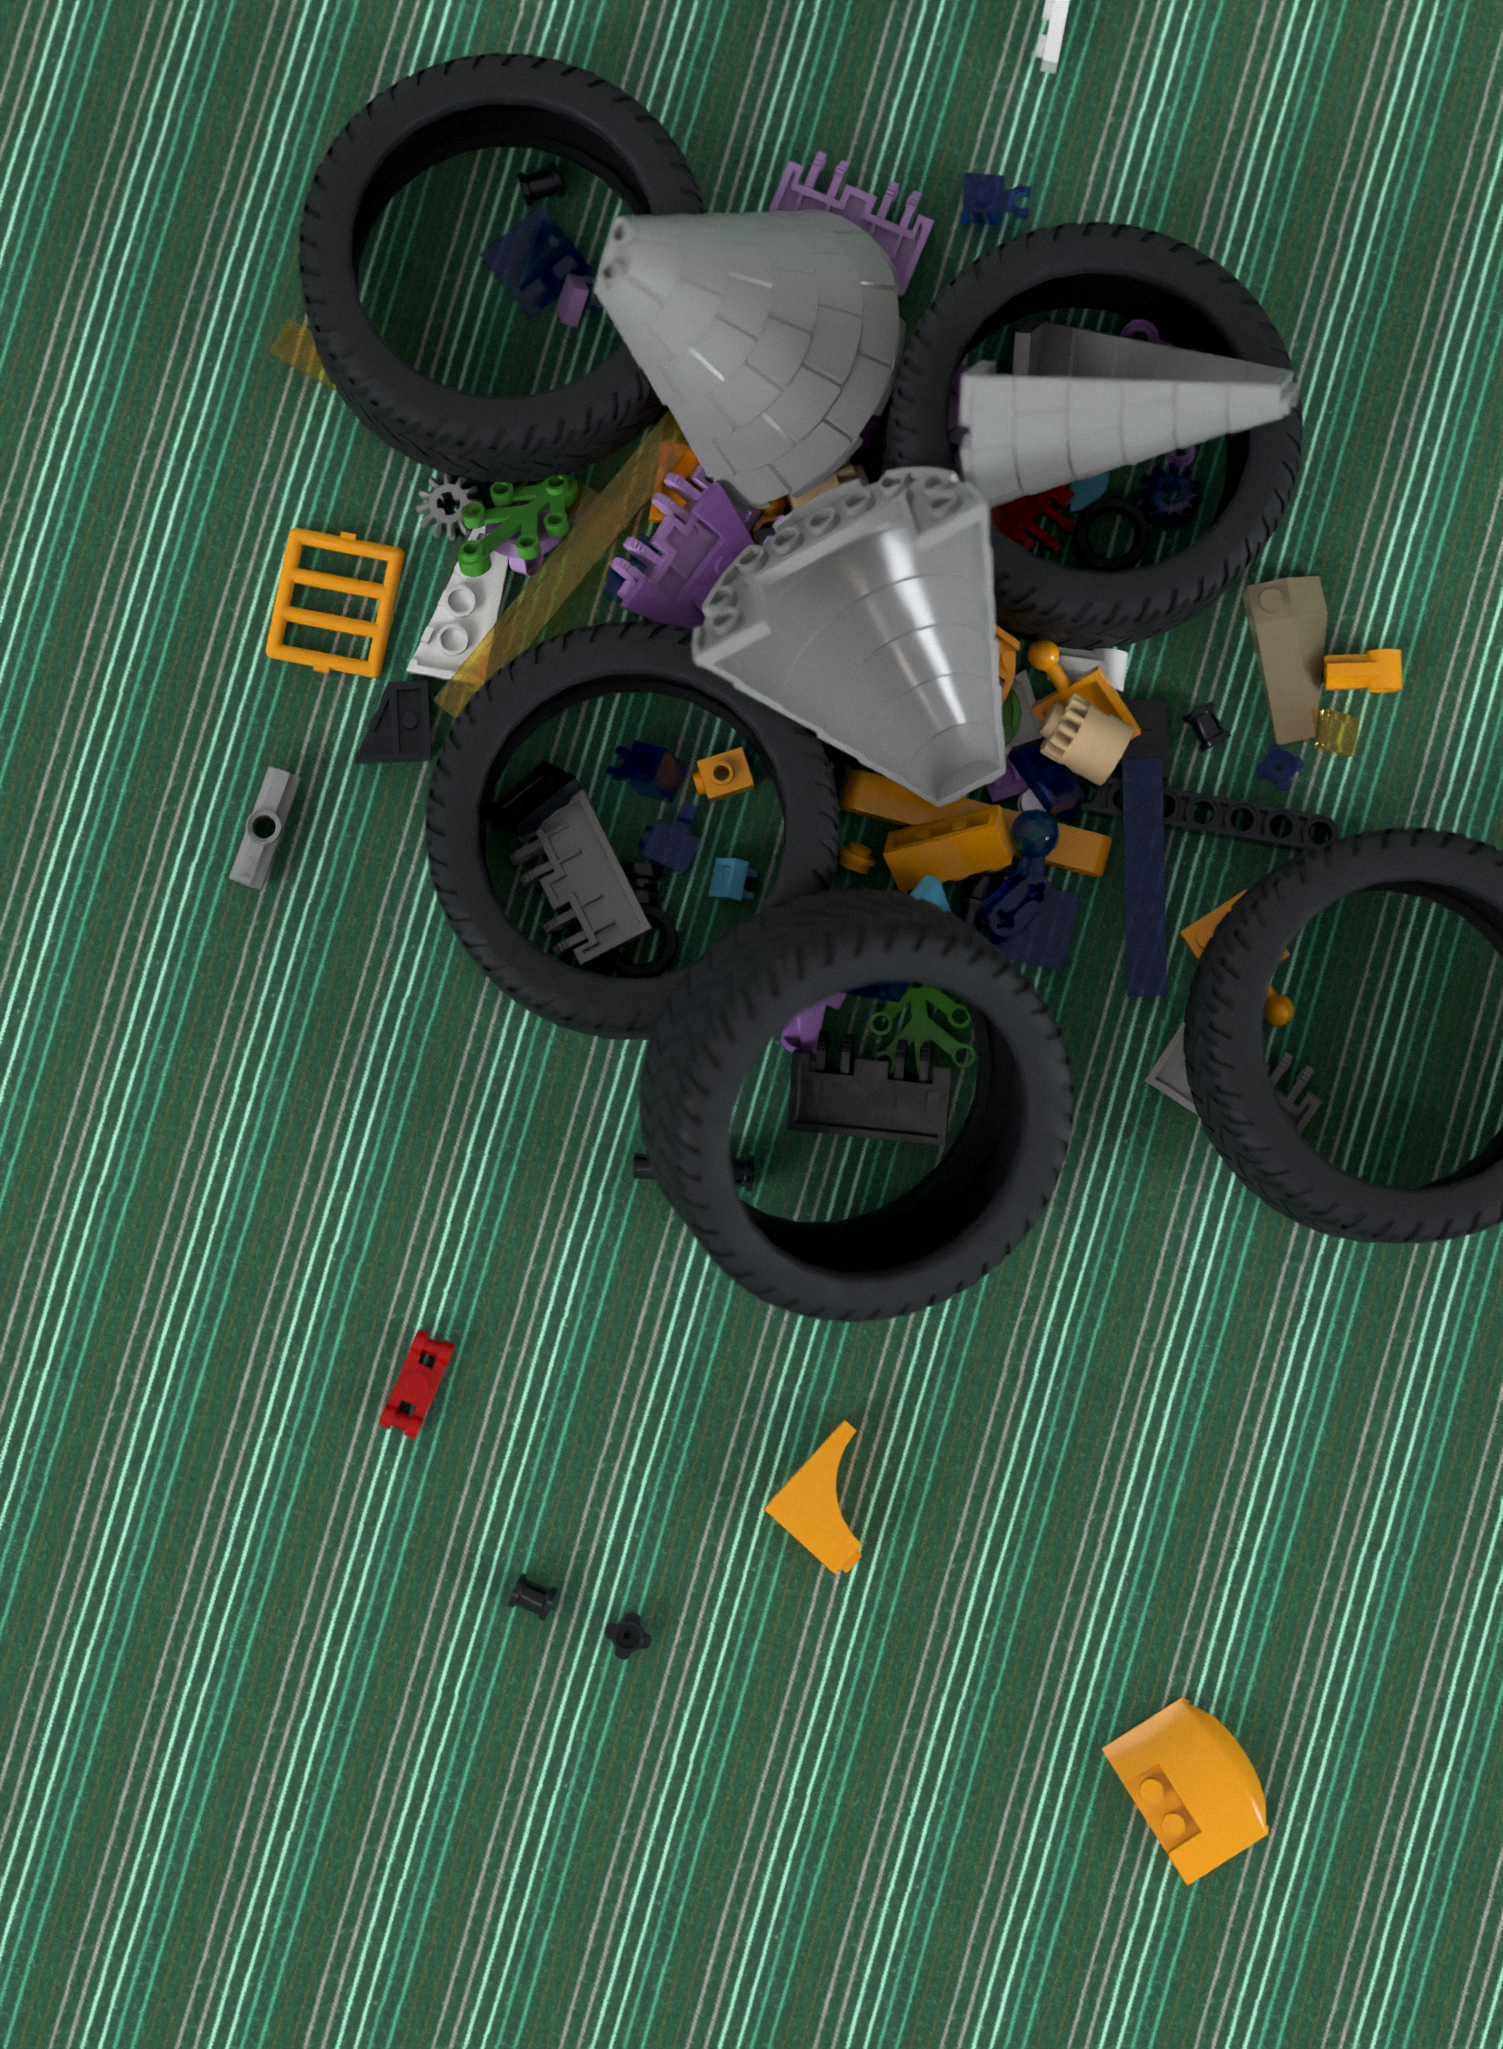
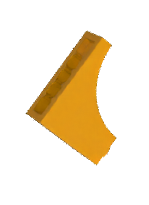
[764,1420,862,1574]

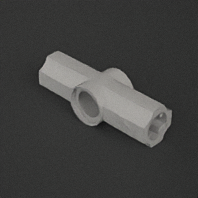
[229,767,302,890]

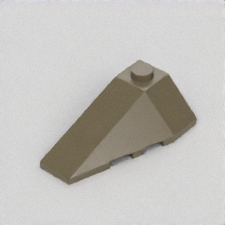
[1242,576,1328,746]

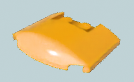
[1101,1697,1268,1886]

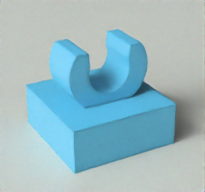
[708,858,758,901]

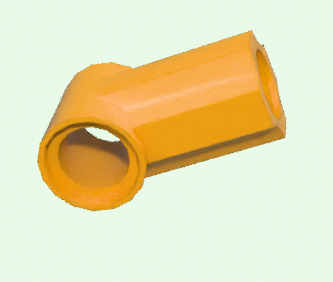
[1323,649,1403,693]

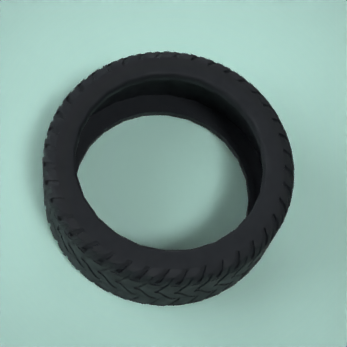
[298,53,706,483]
[881,221,1303,649]
[425,621,839,1040]
[1183,827,1503,1244]
[639,887,1075,1322]

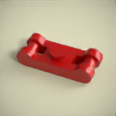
[378,1329,456,1440]

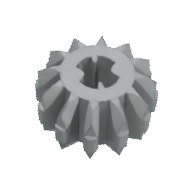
[416,473,483,541]

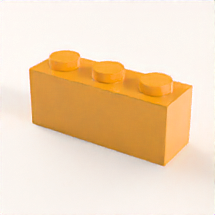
[883,804,1016,892]

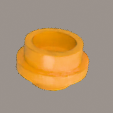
[838,841,877,874]

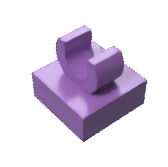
[985,754,1030,804]

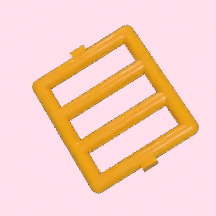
[265,528,405,678]

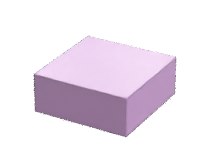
[556,273,589,327]

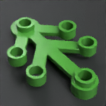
[457,474,578,577]
[869,982,976,1080]

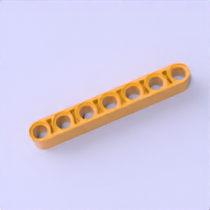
[839,769,1113,878]

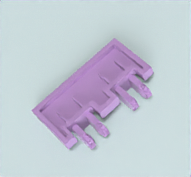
[769,151,935,295]
[610,465,762,623]

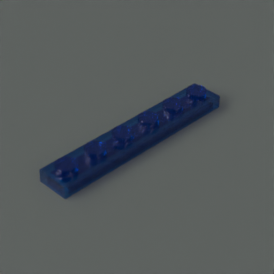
[1121,757,1167,997]

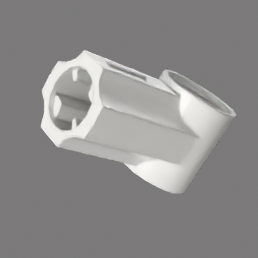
[1047,647,1128,693]

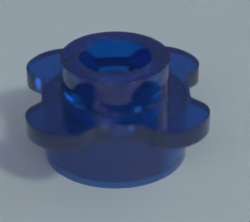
[1256,744,1303,791]

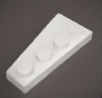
[406,526,509,687]

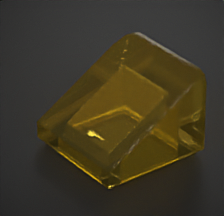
[1314,709,1360,757]

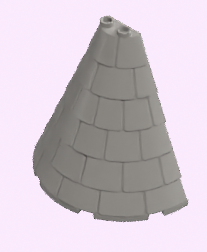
[594,209,906,511]
[960,318,1299,509]
[692,467,1007,808]

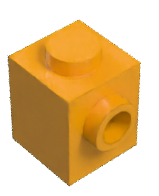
[691,747,754,803]

